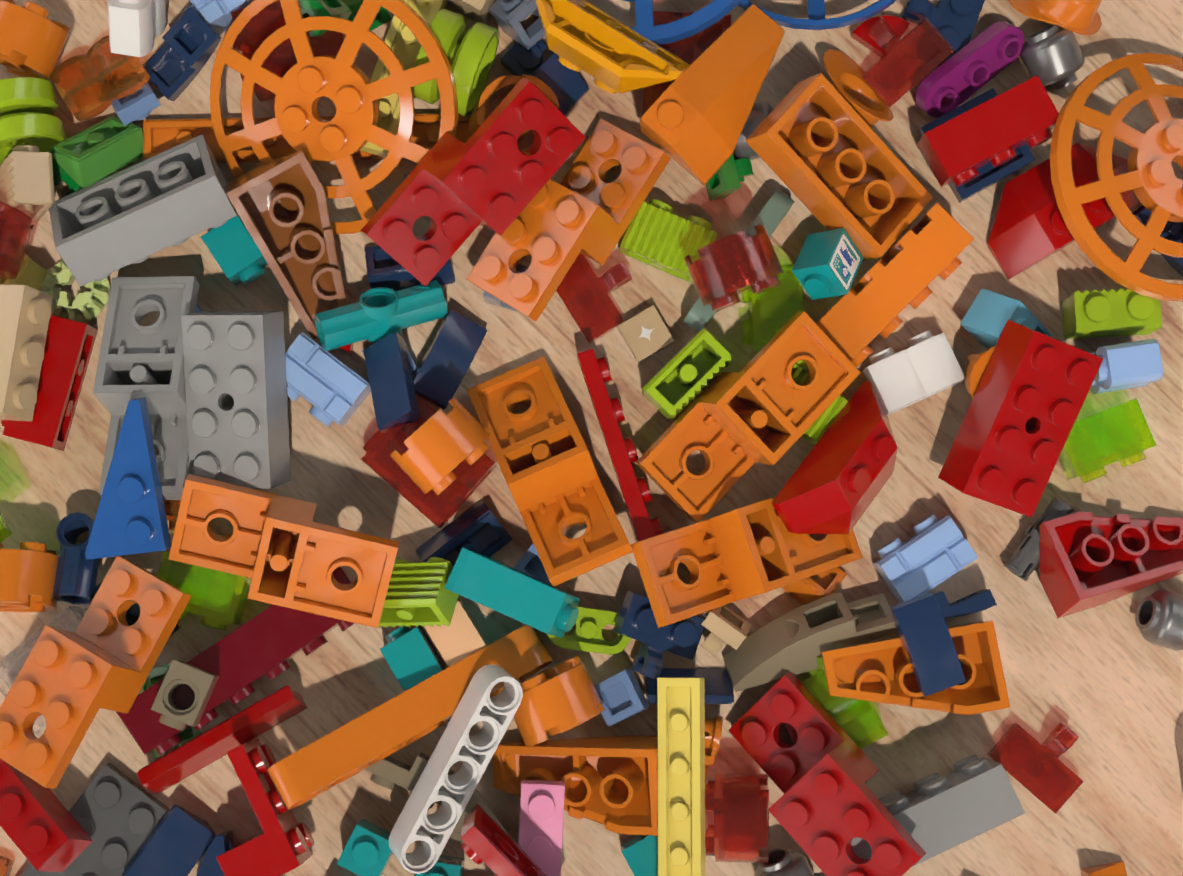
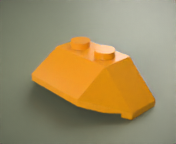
[535,0,690,94]

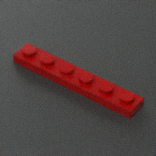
[577,349,663,542]

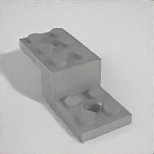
[93,276,200,500]

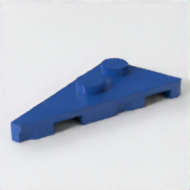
[85,397,171,560]

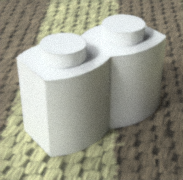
[107,0,166,57]
[862,330,966,415]

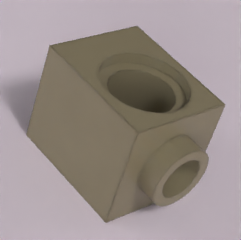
[151,659,219,731]

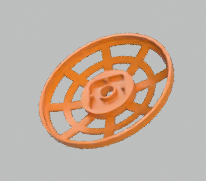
[209,0,458,234]
[1050,53,1183,302]

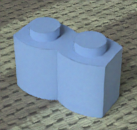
[1089,339,1164,394]

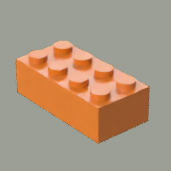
[745,73,933,261]

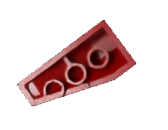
[1040,512,1183,618]

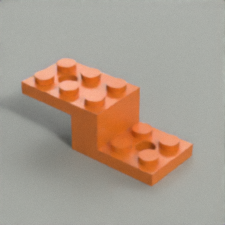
[466,119,671,322]
[635,311,861,523]
[467,356,633,587]
[168,474,399,628]
[631,496,863,628]
[0,556,192,789]

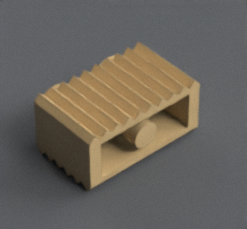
[0,145,55,222]

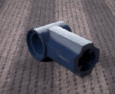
[53,512,100,604]

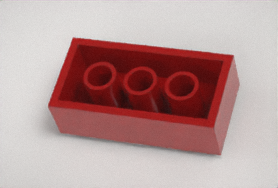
[938,320,1103,518]

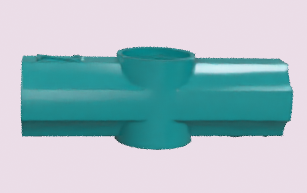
[314,280,448,351]

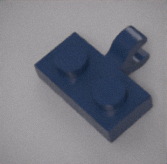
[901,0,985,66]
[613,591,705,680]

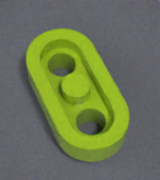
[547,607,631,655]

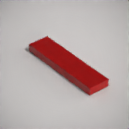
[137,685,307,794]

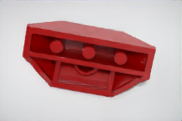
[986,142,1141,280]
[772,381,898,534]

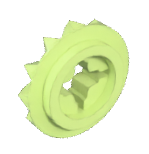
[41,258,110,323]

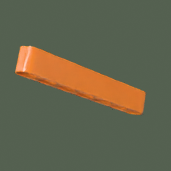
[267,625,552,810]

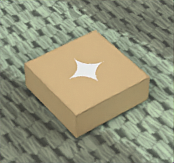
[617,305,675,364]

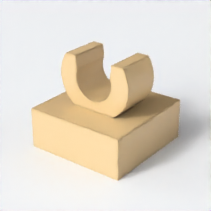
[701,605,751,656]

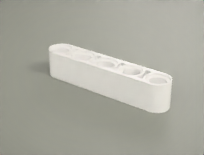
[389,664,523,874]

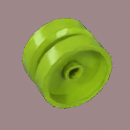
[411,9,500,118]
[0,77,66,166]

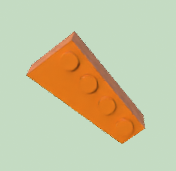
[816,203,974,368]

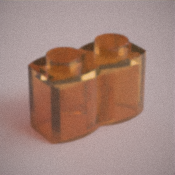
[50,35,150,121]

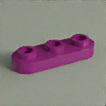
[916,21,1024,118]

